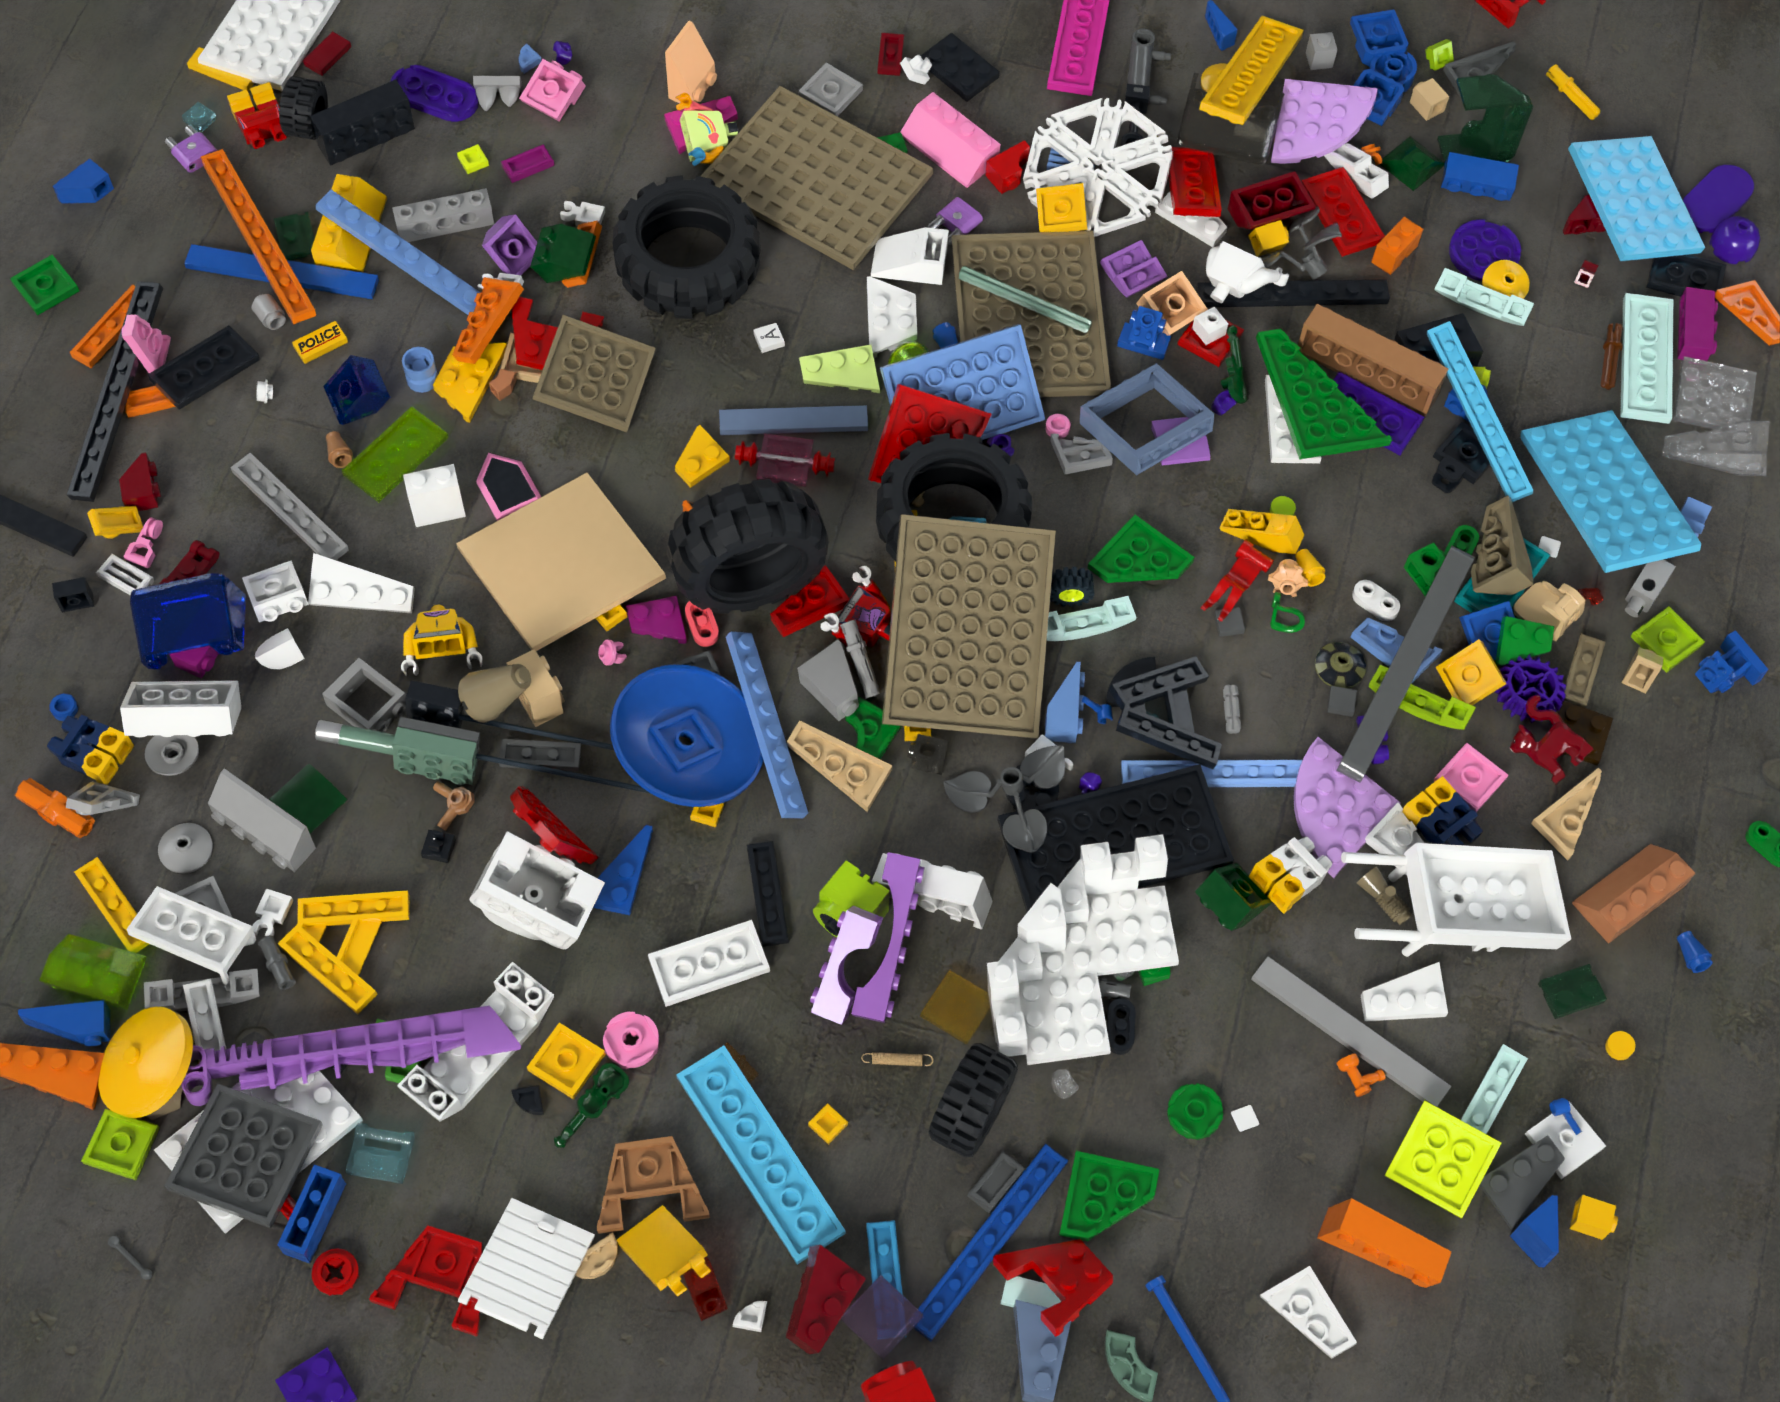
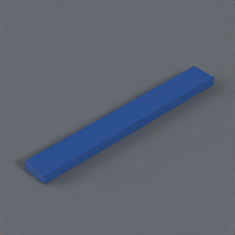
[184,244,379,299]
[908,1144,1068,1341]

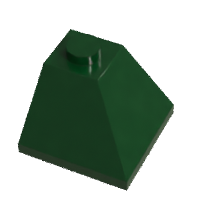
[1380,136,1445,191]

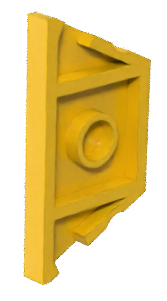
[433,342,507,423]

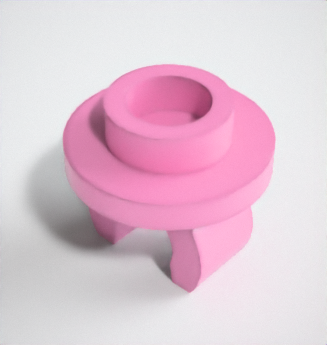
[598,640,627,665]

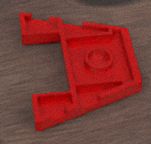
[511,297,604,370]
[369,1225,483,1336]
[993,1239,1113,1337]

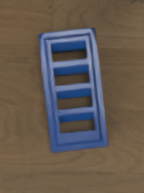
[1205,0,1238,51]

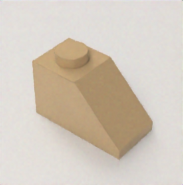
[1622,647,1663,694]

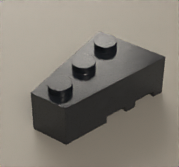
[1394,313,1483,367]

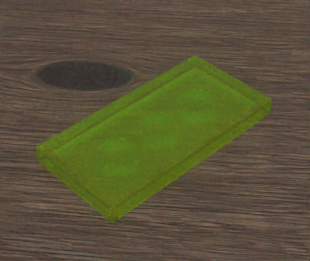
[341,406,449,503]

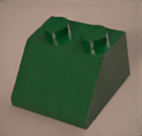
[530,224,596,283]
[1195,863,1273,931]

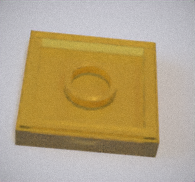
[920,970,991,1045]

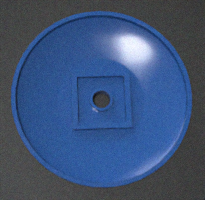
[610,665,763,807]

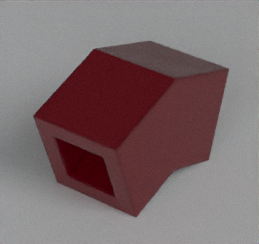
[1574,260,1599,288]

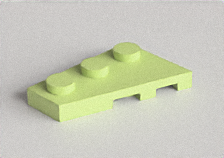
[799,345,880,393]

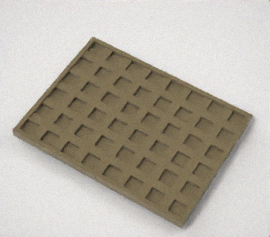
[701,86,933,270]

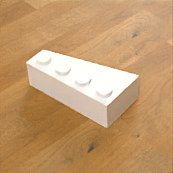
[872,853,993,929]

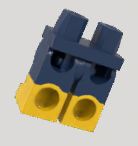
[47,714,134,785]
[1402,776,1483,846]

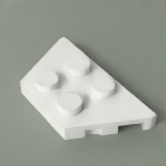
[867,277,917,358]

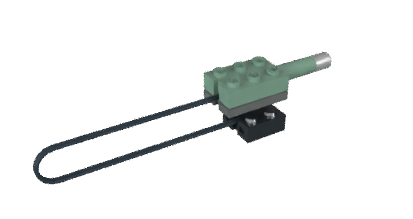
[315,680,651,794]

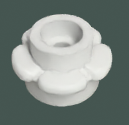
[256,379,273,403]

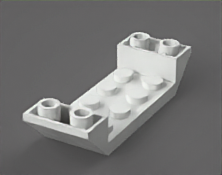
[397,962,554,1122]

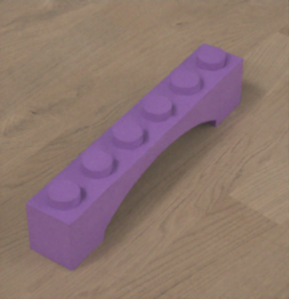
[851,852,925,1023]

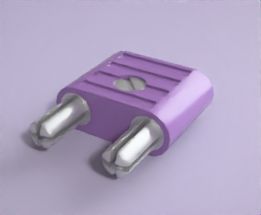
[165,125,218,173]
[928,197,983,245]

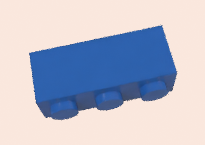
[1441,152,1519,201]
[277,1165,346,1264]

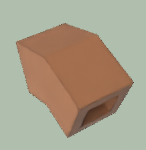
[489,369,517,401]

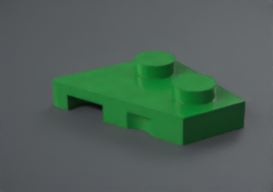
[1495,616,1555,666]

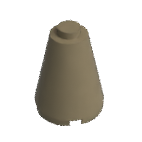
[458,664,531,723]

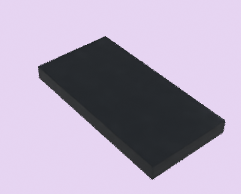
[148,325,260,410]

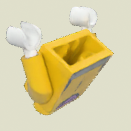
[401,605,483,676]

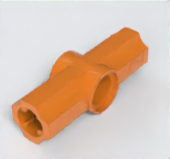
[15,778,95,839]

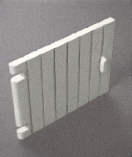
[458,1198,595,1339]

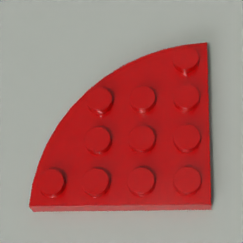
[868,384,991,483]
[510,786,599,864]

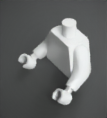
[1206,241,1289,303]

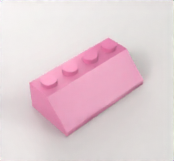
[901,92,1001,188]

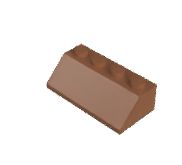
[1572,844,1695,944]

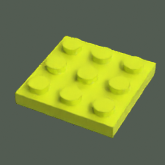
[1384,1101,1501,1218]

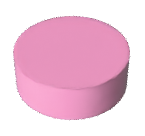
[1045,414,1071,439]

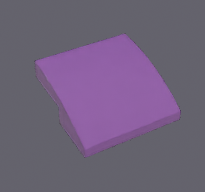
[1100,240,1168,298]
[1151,417,1211,465]

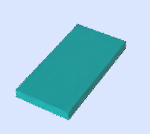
[1454,538,1550,613]

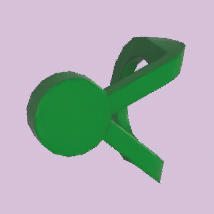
[1270,591,1305,633]

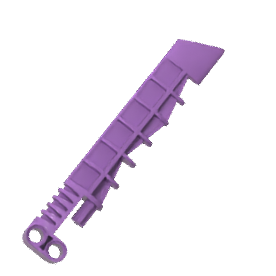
[181,1006,521,1106]

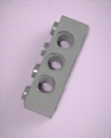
[392,188,494,242]

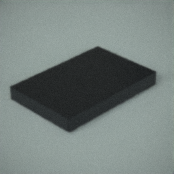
[1646,255,1727,302]

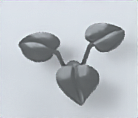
[1262,206,1342,280]
[944,745,1065,853]

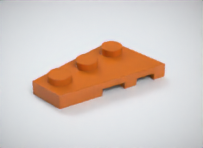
[1715,280,1780,346]

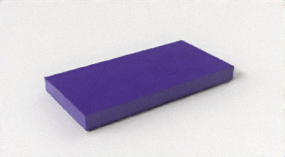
[1333,371,1425,456]

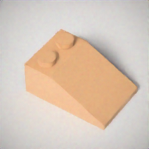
[665,21,717,103]

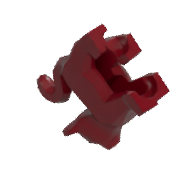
[1510,695,1594,785]

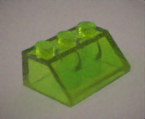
[39,934,147,1009]

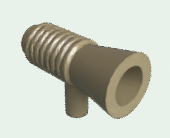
[1356,866,1412,925]

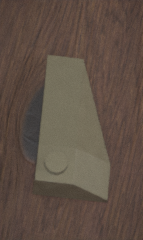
[1471,496,1534,595]

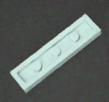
[1461,1044,1528,1134]

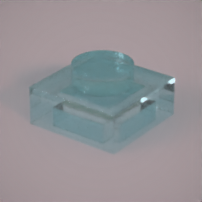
[182,102,217,132]

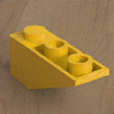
[1220,509,1304,554]

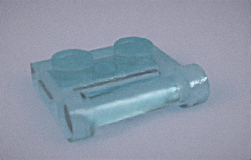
[345,1122,415,1184]

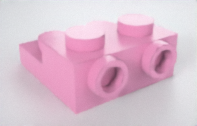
[519,59,586,122]

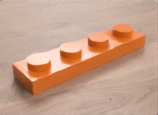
[70,284,135,369]

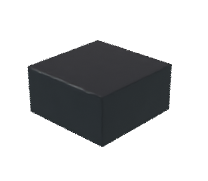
[52,577,94,613]

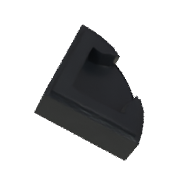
[511,1085,544,1115]

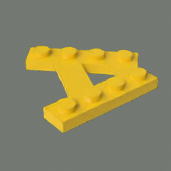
[278,890,409,1014]

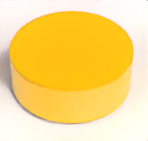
[1605,1031,1635,1060]

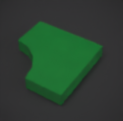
[845,697,902,760]

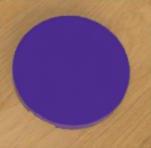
[1449,219,1521,281]

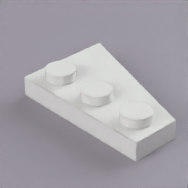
[1155,192,1227,247]
[1260,1266,1357,1359]

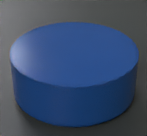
[49,694,78,721]

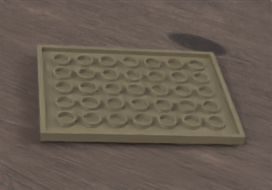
[952,231,1111,397]
[882,514,1056,739]

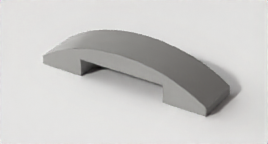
[144,969,260,1012]

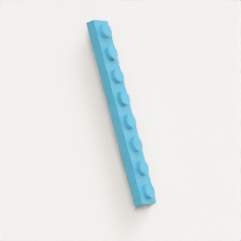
[1427,321,1533,502]

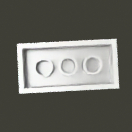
[120,681,241,737]

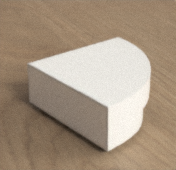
[733,1301,767,1332]

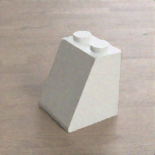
[403,464,466,527]

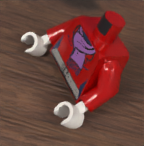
[821,566,891,647]

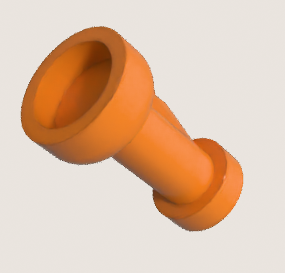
[1336,1053,1385,1097]

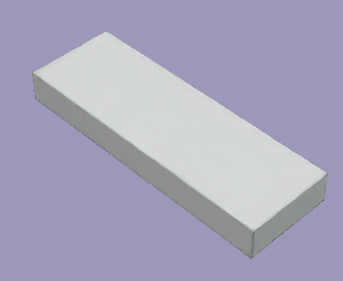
[183,978,227,1063]

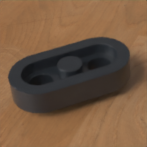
[1106,999,1136,1055]

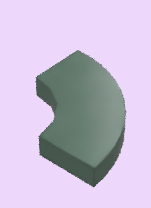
[1105,1330,1158,1402]

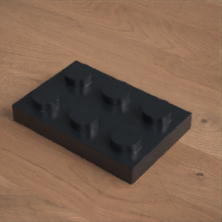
[921,33,1000,102]

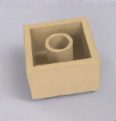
[506,649,565,727]

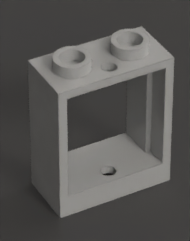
[322,658,406,732]

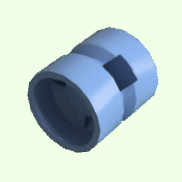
[402,347,438,393]

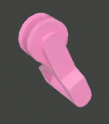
[124,517,163,568]

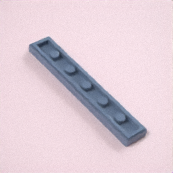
[719,405,868,435]

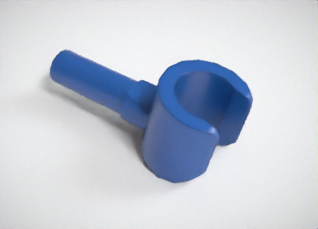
[1082,696,1113,724]
[1549,1098,1582,1135]

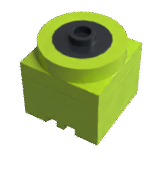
[813,860,890,937]

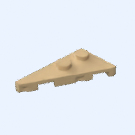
[1531,768,1602,861]

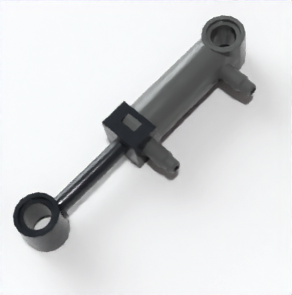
[1120,28,1171,146]

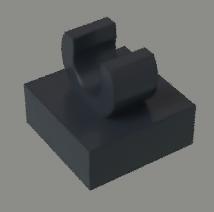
[421,830,456,863]

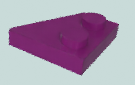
[626,596,687,644]

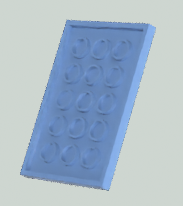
[880,324,1045,440]

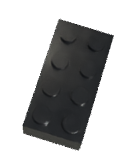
[310,80,415,166]

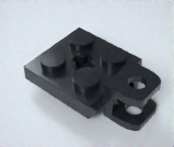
[1432,422,1491,493]

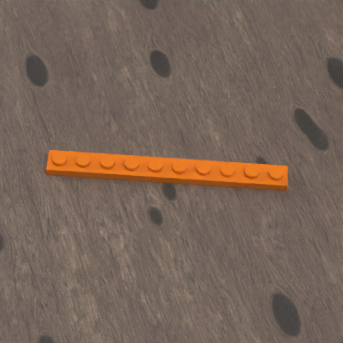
[201,149,316,324]

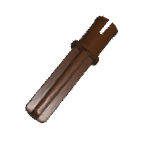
[1601,323,1623,390]

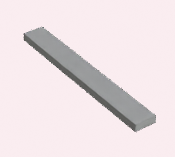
[1251,957,1452,1107]

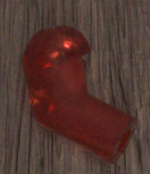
[1577,588,1604,606]

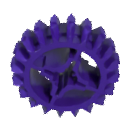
[1495,655,1566,723]

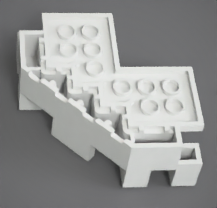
[987,834,1179,1065]

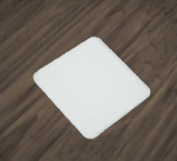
[1539,536,1561,558]
[1231,1105,1259,1132]

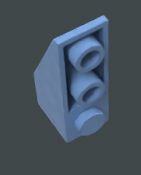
[1044,662,1085,743]

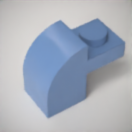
[1680,497,1712,537]

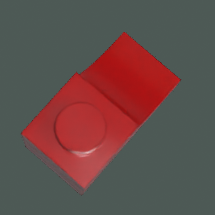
[985,140,1030,194]

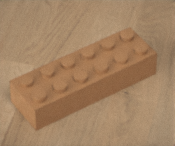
[1298,304,1448,417]

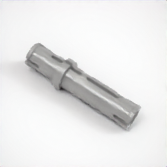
[840,619,881,698]

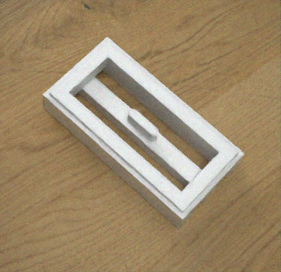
[96,554,155,600]

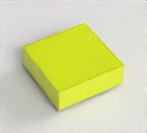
[457,144,489,174]

